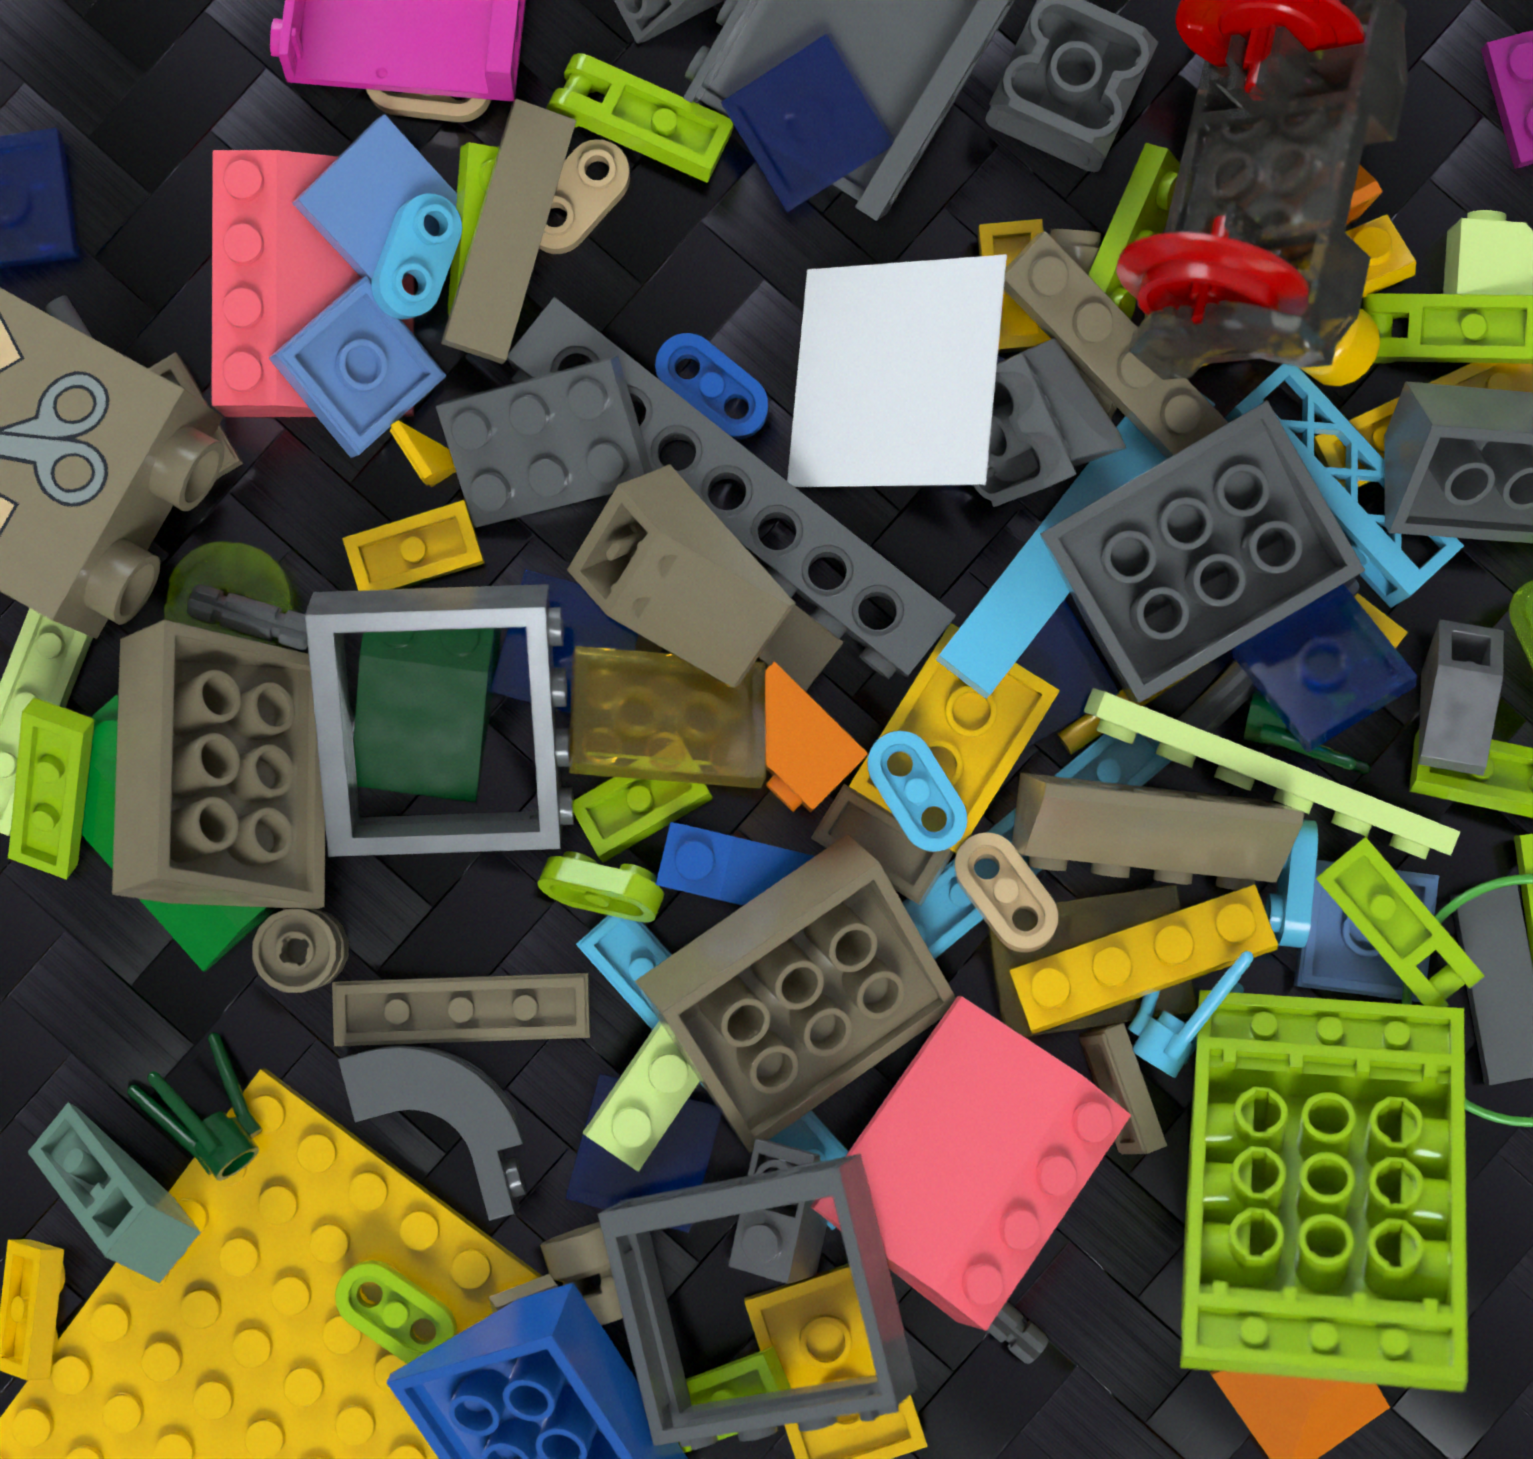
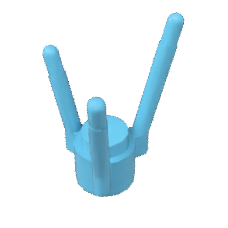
[1128,951,1254,1078]

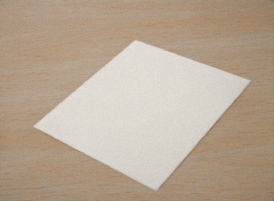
[787,255,1007,487]

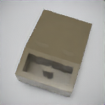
[567,465,795,688]

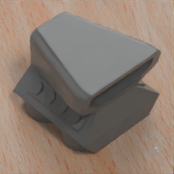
[985,0,1158,172]
[974,338,1126,507]

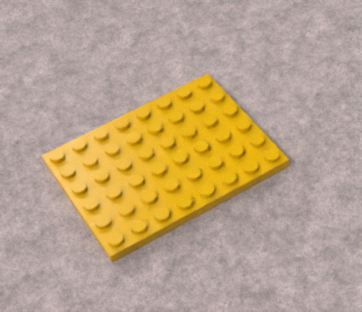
[0,1067,542,1459]

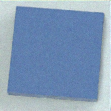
[292,114,457,282]
[269,276,446,458]
[1294,860,1439,1002]

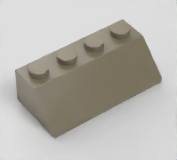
[1012,772,1304,890]

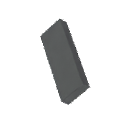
[1449,885,1533,1085]

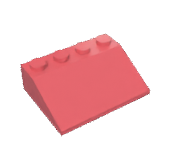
[212,150,414,417]
[810,996,1131,1331]

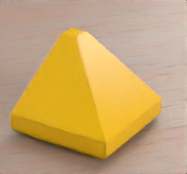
[390,420,456,487]

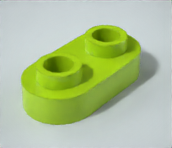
[538,851,664,922]
[335,1260,457,1364]

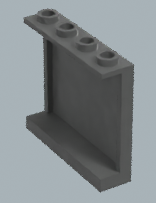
[683,0,1015,221]

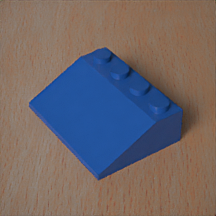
[386,1283,688,1459]

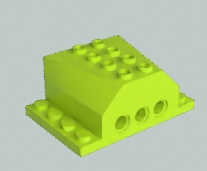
[1181,990,1467,1391]

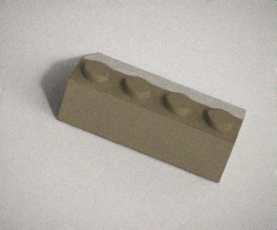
[112,620,325,909]
[635,834,956,1153]

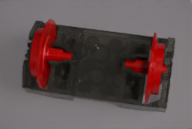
[1116,0,1408,380]

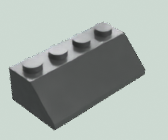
[1384,381,1533,543]

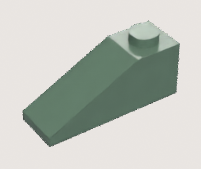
[28,1102,201,1283]

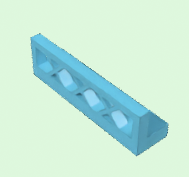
[1224,358,1464,608]

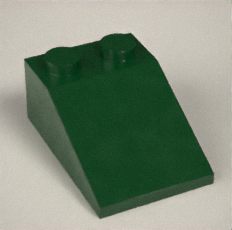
[353,627,502,803]

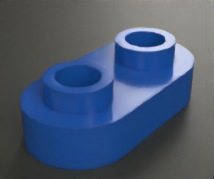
[655,333,768,440]

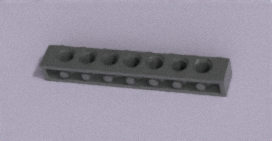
[507,297,956,680]

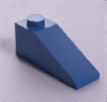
[656,822,815,905]

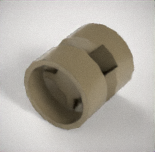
[253,908,349,993]
[540,1221,623,1325]

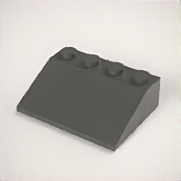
[1040,401,1365,703]

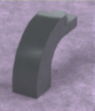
[338,1044,527,1221]

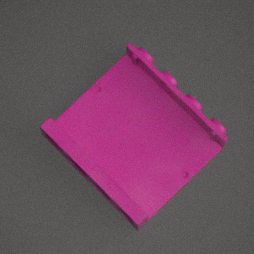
[270,0,526,102]

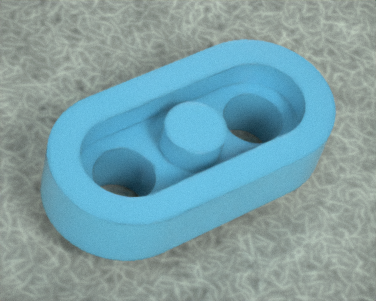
[371,193,462,319]
[868,731,967,852]
[1265,819,1318,948]

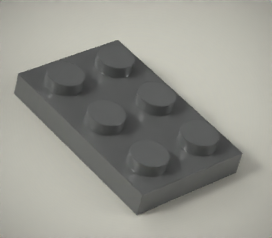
[436,355,653,528]

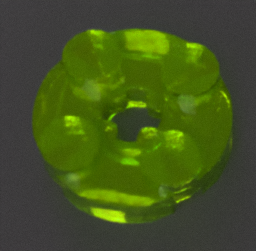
[165,542,296,647]

